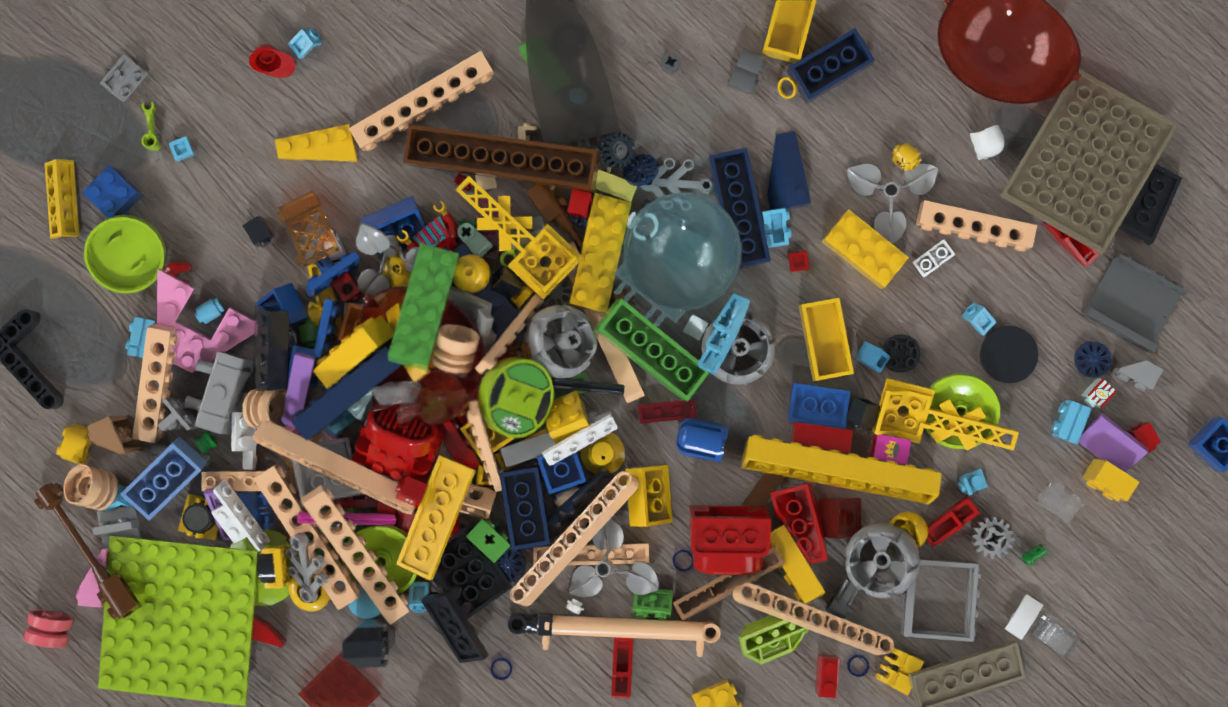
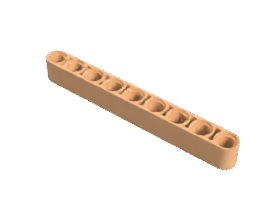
[568,241,645,404]
[252,420,415,514]
[510,471,639,606]
[733,583,894,655]

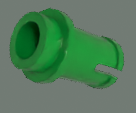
[1021,544,1048,566]

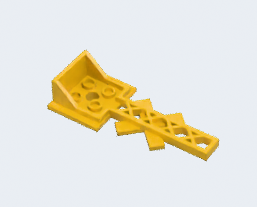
[456,176,583,300]
[872,377,1019,451]

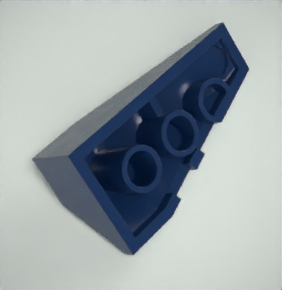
[767,131,811,210]

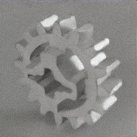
[971,516,1015,559]

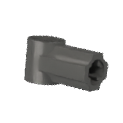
[825,579,859,619]

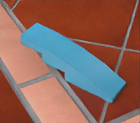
[697,293,750,375]

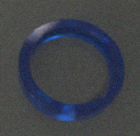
[672,550,693,572]
[847,655,869,677]
[491,658,512,680]

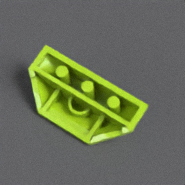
[739,611,809,665]

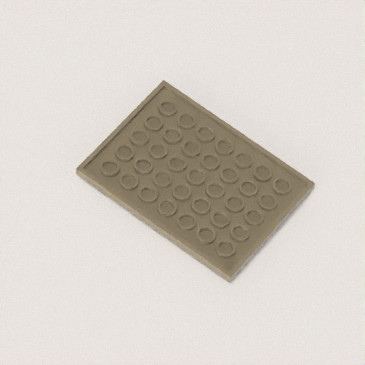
[1000,68,1179,254]

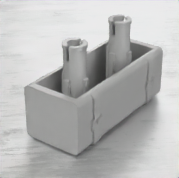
[184,351,253,434]

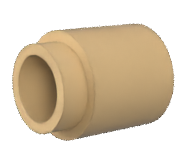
[554,485,579,508]

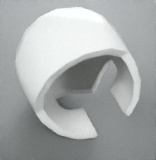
[970,125,1005,160]

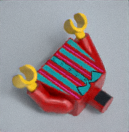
[397,201,458,252]

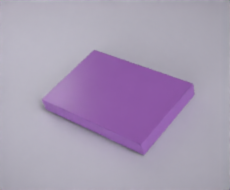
[1079,413,1149,472]

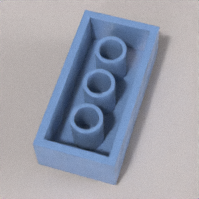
[120,436,208,520]

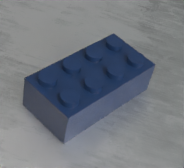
[787,28,875,104]
[499,466,551,550]

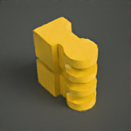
[875,647,924,696]

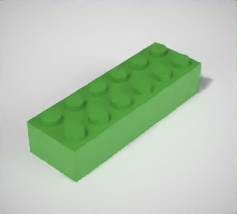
[388,243,459,371]
[594,299,710,401]

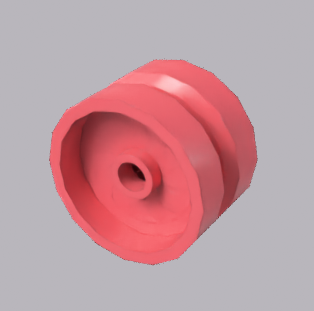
[23,610,73,648]

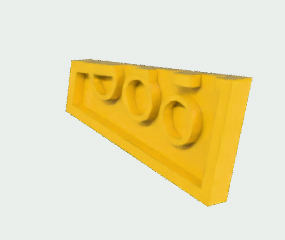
[275,124,358,162]

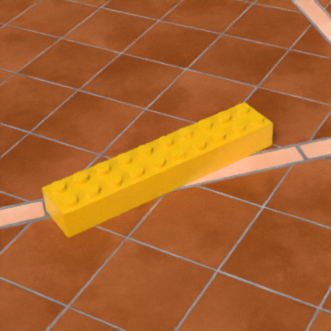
[741,435,942,504]

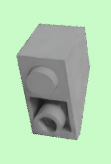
[1112,360,1163,391]

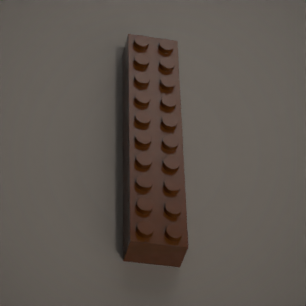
[403,124,601,192]

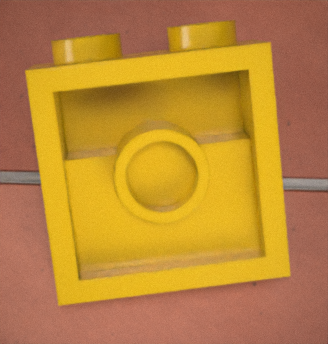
[692,679,742,707]

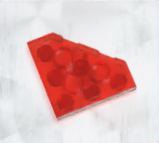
[298,652,381,707]

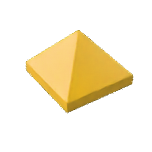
[476,465,492,486]

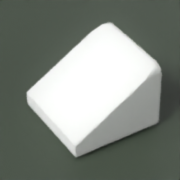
[683,314,709,340]

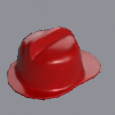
[249,44,295,78]

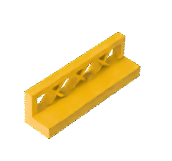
[44,159,80,239]

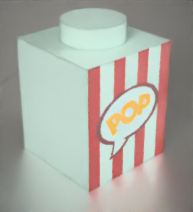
[1081,378,1117,408]

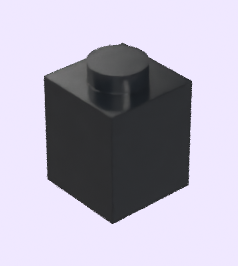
[242,215,275,247]
[491,265,523,299]
[847,398,880,429]

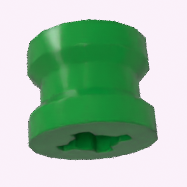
[194,430,218,454]

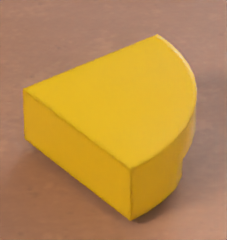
[308,301,323,326]

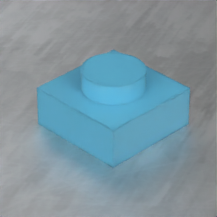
[168,136,195,162]

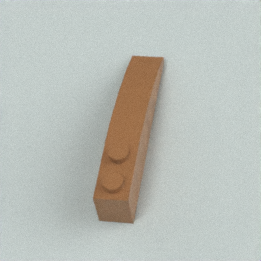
[673,546,785,621]

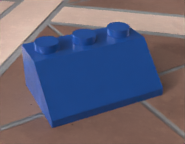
[360,196,427,259]

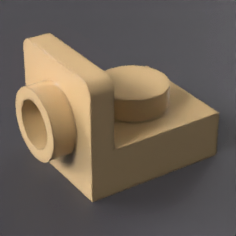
[518,123,538,141]

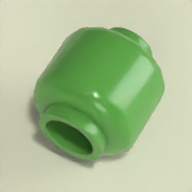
[299,319,320,347]

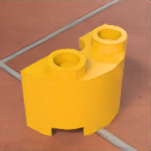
[56,423,93,465]

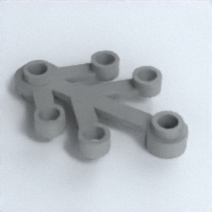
[640,158,714,209]
[285,533,328,603]

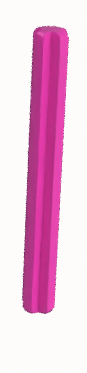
[297,512,396,525]

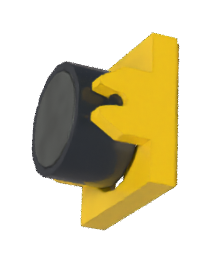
[178,493,219,540]
[258,545,290,589]

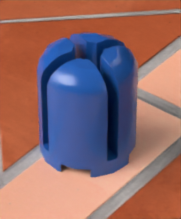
[676,417,728,462]

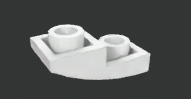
[912,239,955,278]
[1004,594,1043,640]

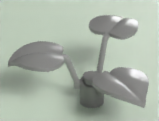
[848,164,938,244]
[356,223,419,295]
[569,518,659,597]

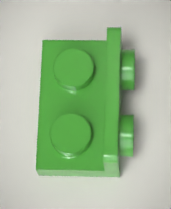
[632,589,673,620]

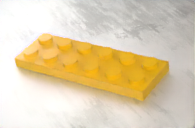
[568,193,632,314]
[396,455,476,580]

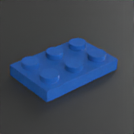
[313,299,341,358]
[787,383,850,429]

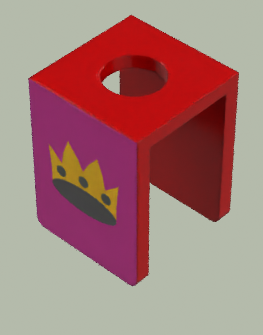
[869,433,911,465]

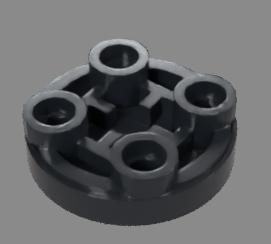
[881,334,920,373]

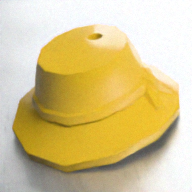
[581,432,625,474]

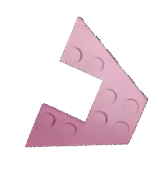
[157,269,254,373]

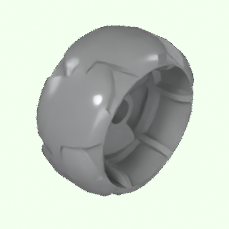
[523,305,597,379]
[701,312,776,384]
[844,522,921,598]

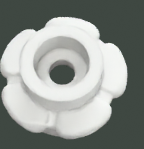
[566,598,584,615]

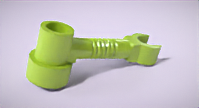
[141,101,161,151]

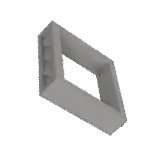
[900,558,981,642]

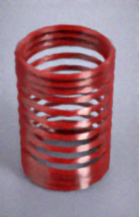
[454,173,473,192]

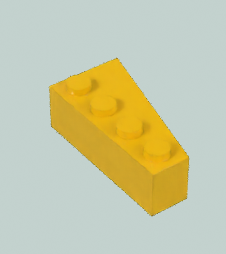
[770,525,825,605]

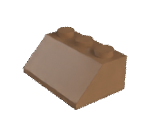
[87,415,143,454]

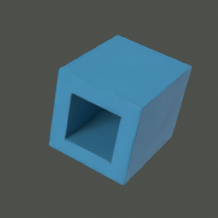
[855,341,890,373]

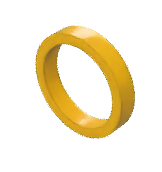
[778,77,798,99]

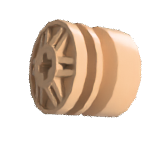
[432,324,479,373]
[243,389,288,429]
[63,464,118,510]

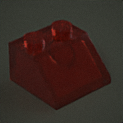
[818,497,861,539]

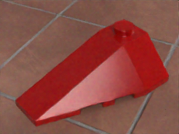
[770,482,828,564]

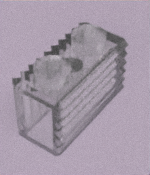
[1031,615,1080,658]

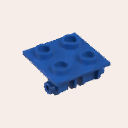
[237,491,275,530]

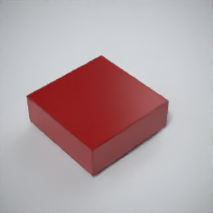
[787,250,810,272]

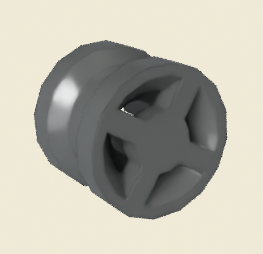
[661,52,681,74]

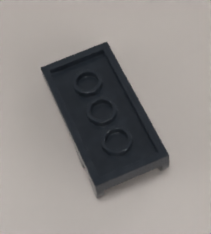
[1118,164,1183,245]
[547,467,616,542]
[421,588,489,663]

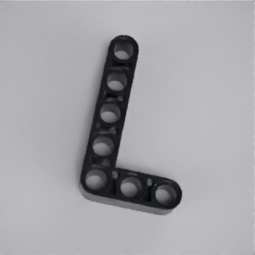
[0,309,64,409]

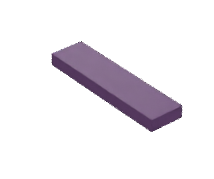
[281,352,316,427]

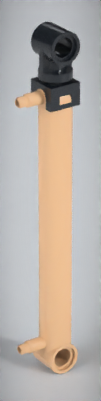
[508,612,721,657]

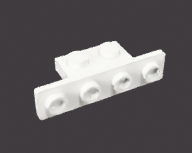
[231,393,257,470]
[542,414,618,466]
[211,480,270,552]

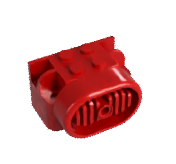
[351,401,443,484]
[689,505,771,575]

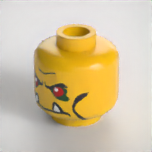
[892,143,921,171]

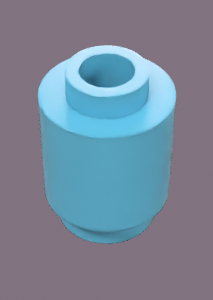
[194,297,225,324]

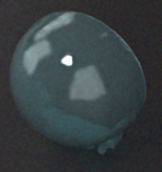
[614,193,742,327]

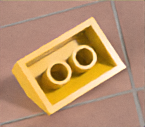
[625,465,673,527]

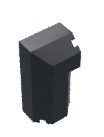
[342,617,395,668]

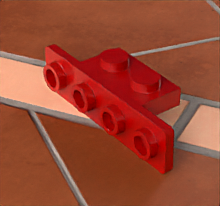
[425,402,481,470]

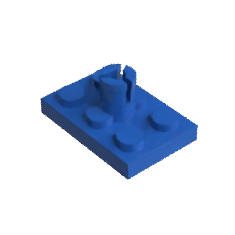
[306,252,359,299]

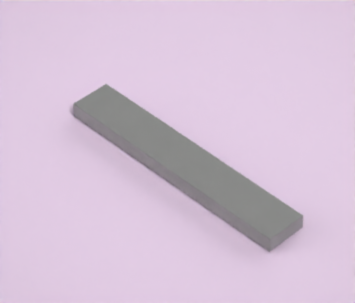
[500,412,617,467]

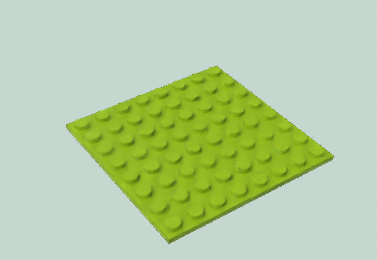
[98,535,259,706]

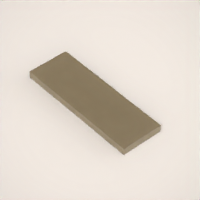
[908,640,1026,707]

